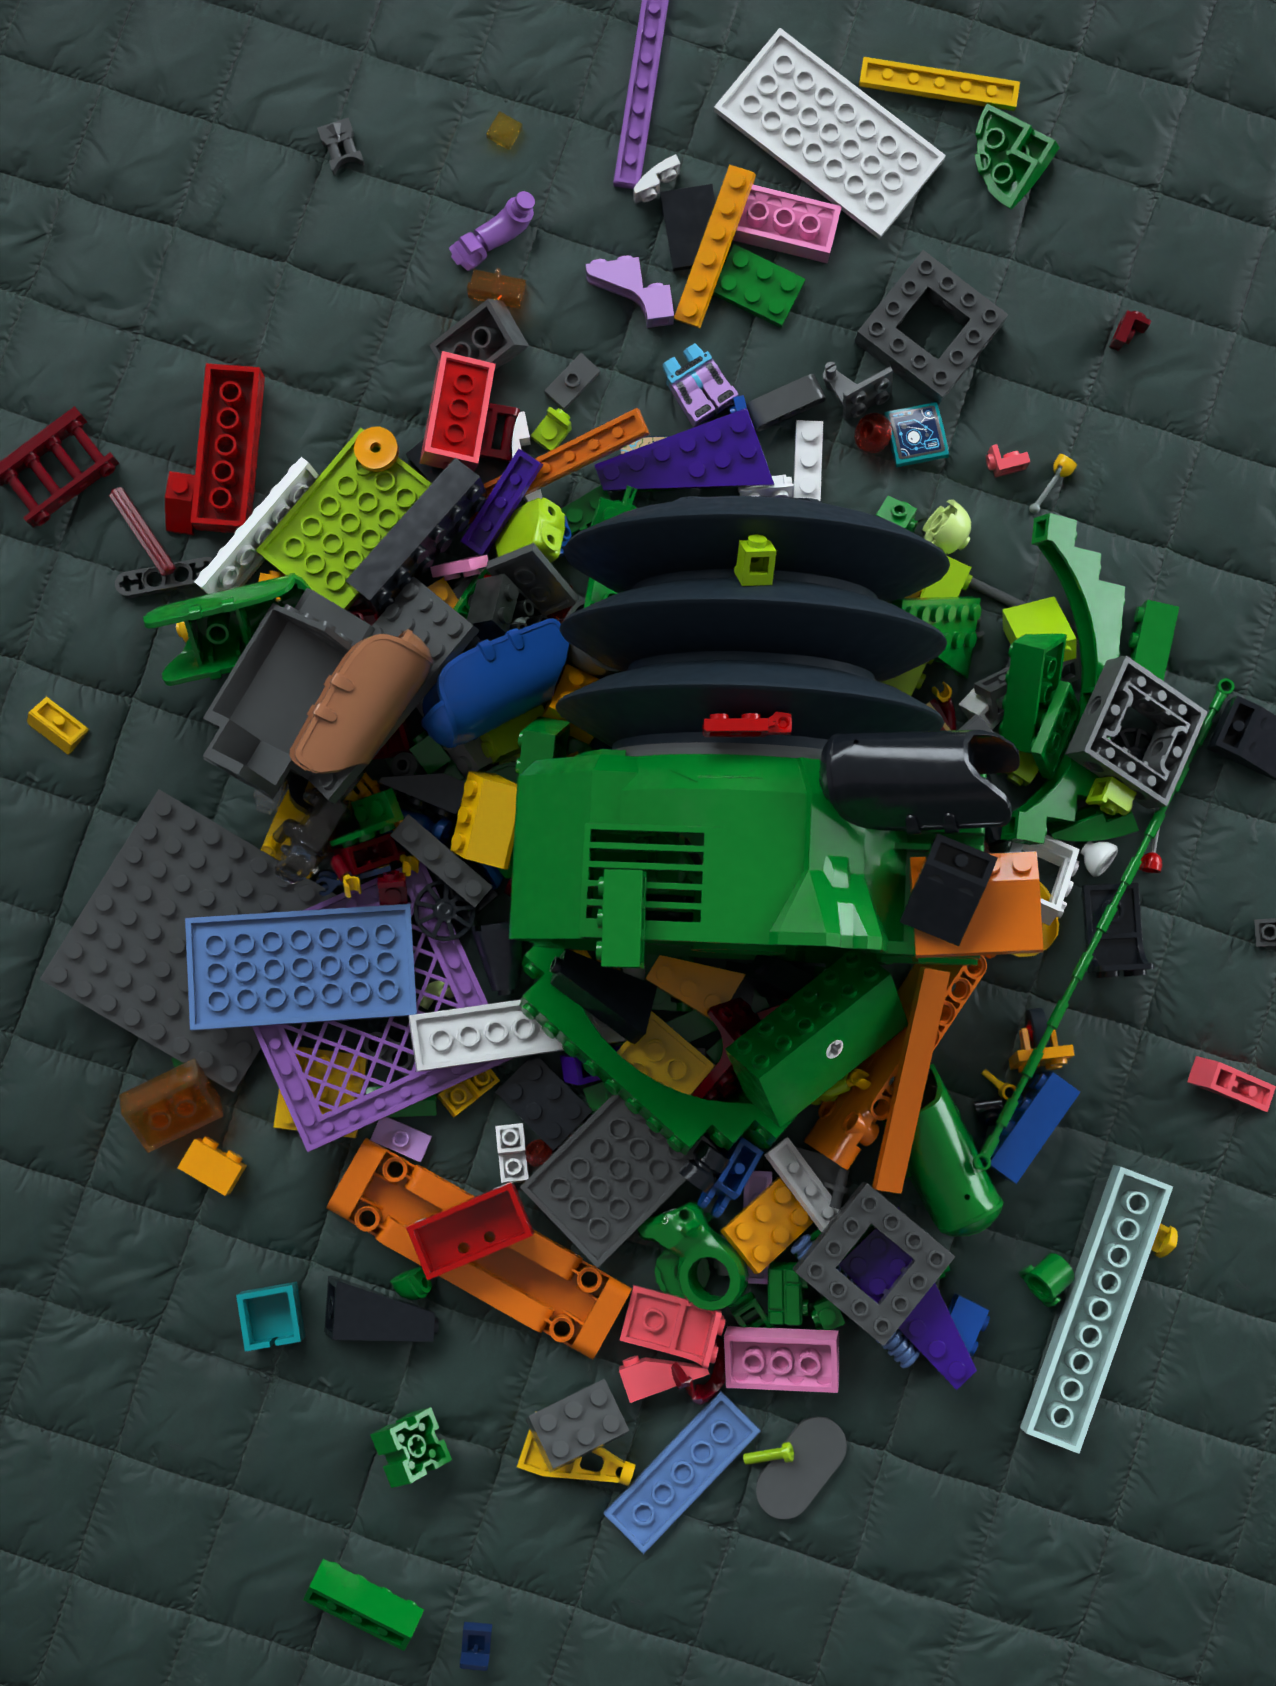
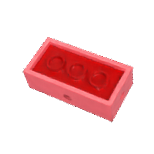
[420,351,495,472]

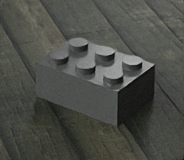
[526,1379,630,1473]

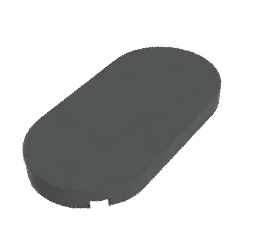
[756,1416,847,1519]

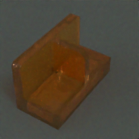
[467,268,526,309]

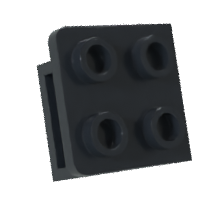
[1082,883,1154,978]

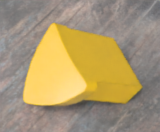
[1151,1223,1178,1258]

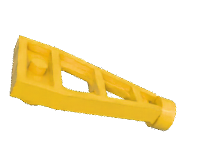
[517,1411,636,1486]

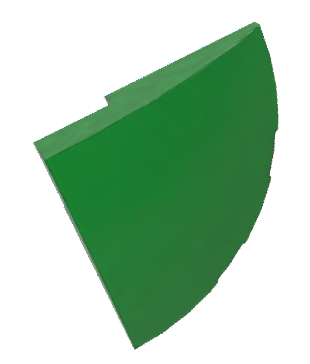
[975,103,1060,210]

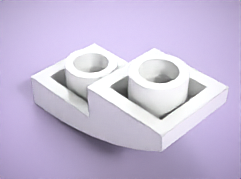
[633,154,680,203]
[495,1123,529,1185]

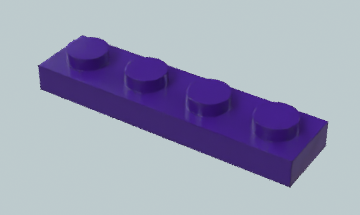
[461,448,543,556]

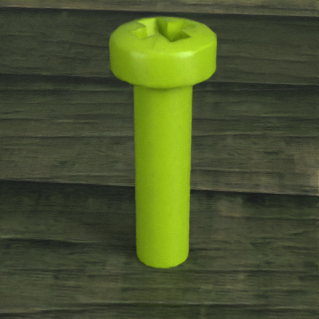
[743,1442,794,1465]

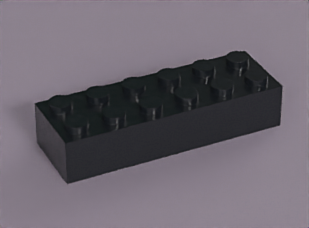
[345,457,488,617]

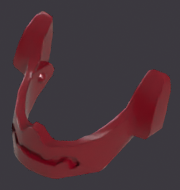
[671,1338,726,1405]

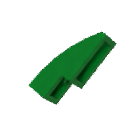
[1046,804,1139,841]

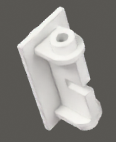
[738,474,794,498]

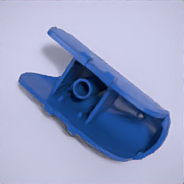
[421,618,569,748]

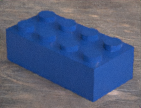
[981,1071,1080,1184]

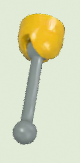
[1029,454,1077,514]

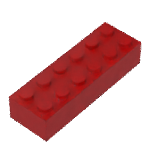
[191,363,265,533]

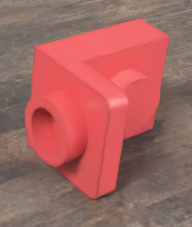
[986,444,1030,478]

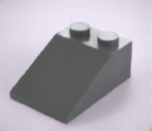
[429,299,529,369]

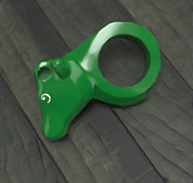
[637,1201,749,1311]

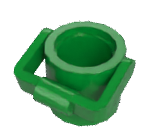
[1018,1253,1075,1307]

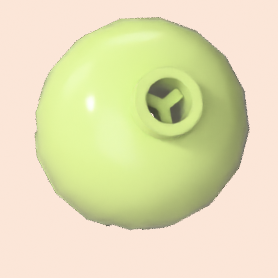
[922,500,971,555]

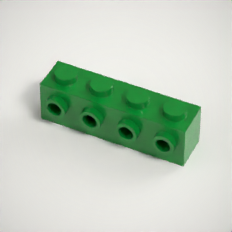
[303,1559,424,1651]

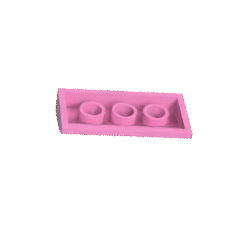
[733,185,842,263]
[724,1326,839,1393]

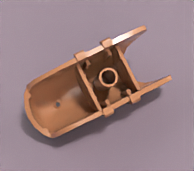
[289,629,434,774]

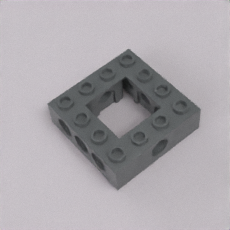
[854,250,1008,406]
[1065,656,1208,809]
[792,1181,955,1346]

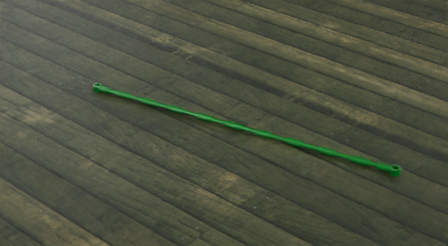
[972,678,1235,1172]

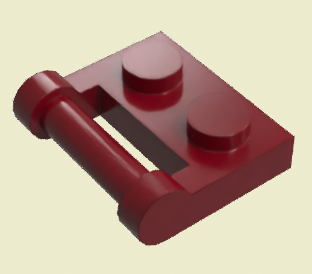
[479,403,520,463]

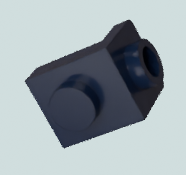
[460,1622,492,1671]

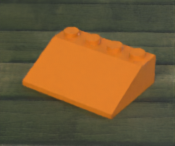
[909,851,1043,958]

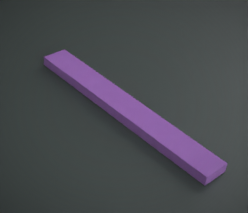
[613,0,669,189]

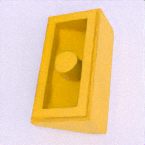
[27,696,89,755]

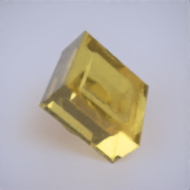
[486,111,523,150]

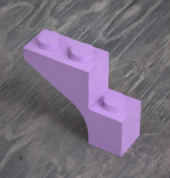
[586,255,674,328]

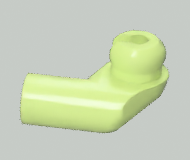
[420,981,454,1010]

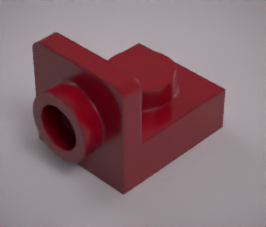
[1109,310,1152,351]
[377,870,408,906]

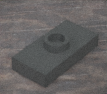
[544,353,601,411]

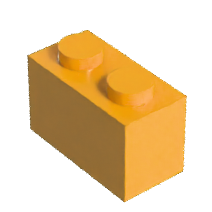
[177,1136,247,1196]

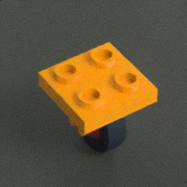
[1009,1008,1075,1073]

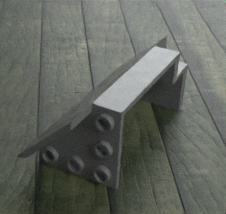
[203,588,375,800]

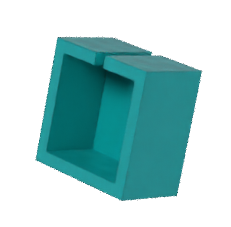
[236,1282,305,1352]

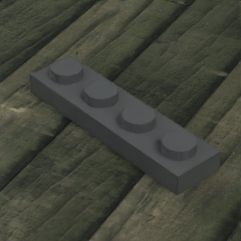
[390,814,493,908]

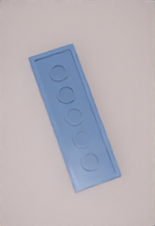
[604,1390,761,1554]

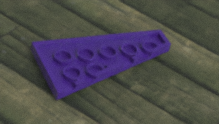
[594,408,775,491]
[839,1206,977,1390]

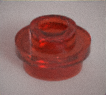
[525,1139,552,1166]

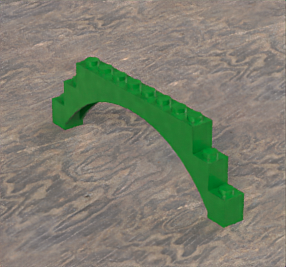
[1001,513,1125,845]
[519,946,797,1155]

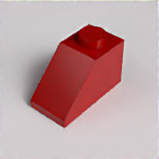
[165,471,195,535]

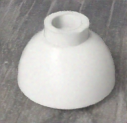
[1080,841,1118,877]

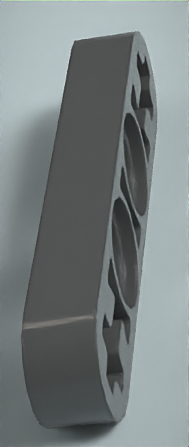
[115,557,213,598]

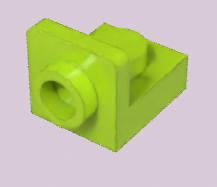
[531,407,572,452]

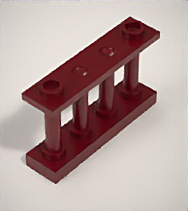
[0,406,119,528]

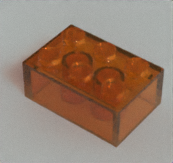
[119,1058,224,1153]

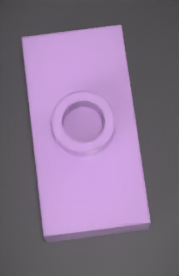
[370,1117,433,1162]

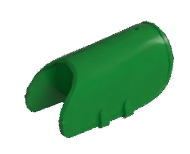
[143,573,312,686]
[874,1063,1004,1237]

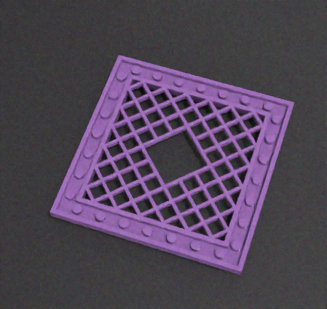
[252,861,513,1152]

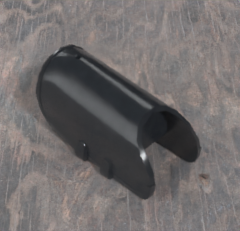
[819,730,1020,835]

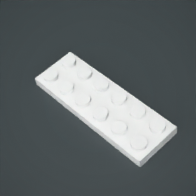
[194,457,319,594]

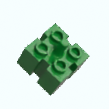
[370,1407,452,1488]

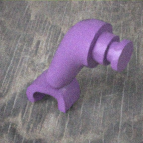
[449,191,535,271]

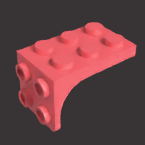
[619,1285,725,1369]

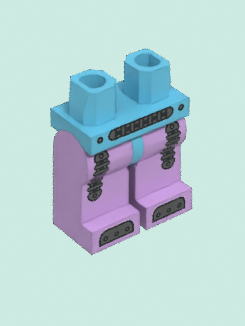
[662,343,739,427]

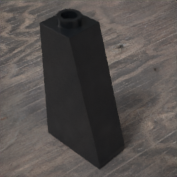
[549,949,657,1044]

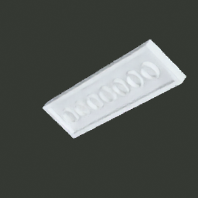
[408,1000,626,1072]

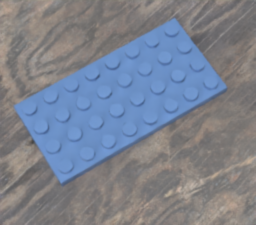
[185,904,417,1031]

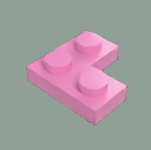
[430,555,489,581]

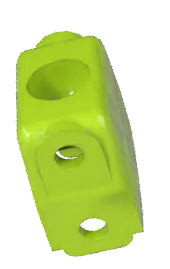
[495,497,565,563]

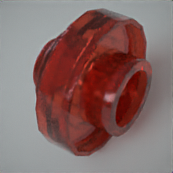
[854,412,892,453]

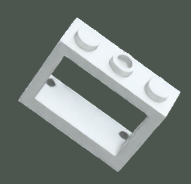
[1004,835,1080,926]

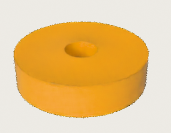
[354,427,399,472]

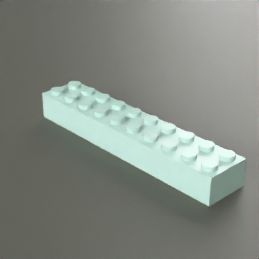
[1020,1165,1173,1454]

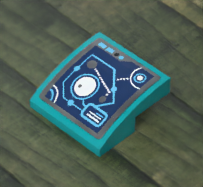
[884,402,949,467]

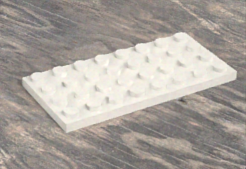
[714,28,946,240]

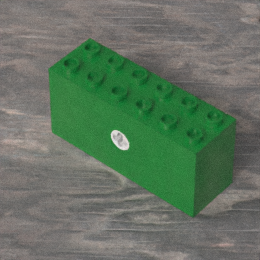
[725,949,908,1128]

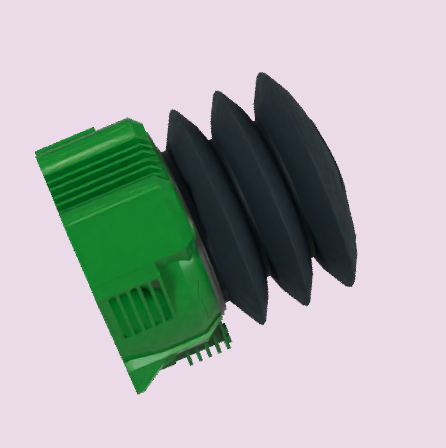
[509,496,987,966]

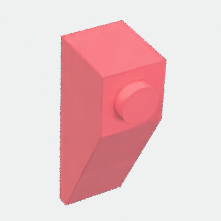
[1187,1056,1276,1112]
[619,1355,709,1403]

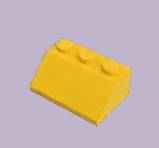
[450,771,517,869]

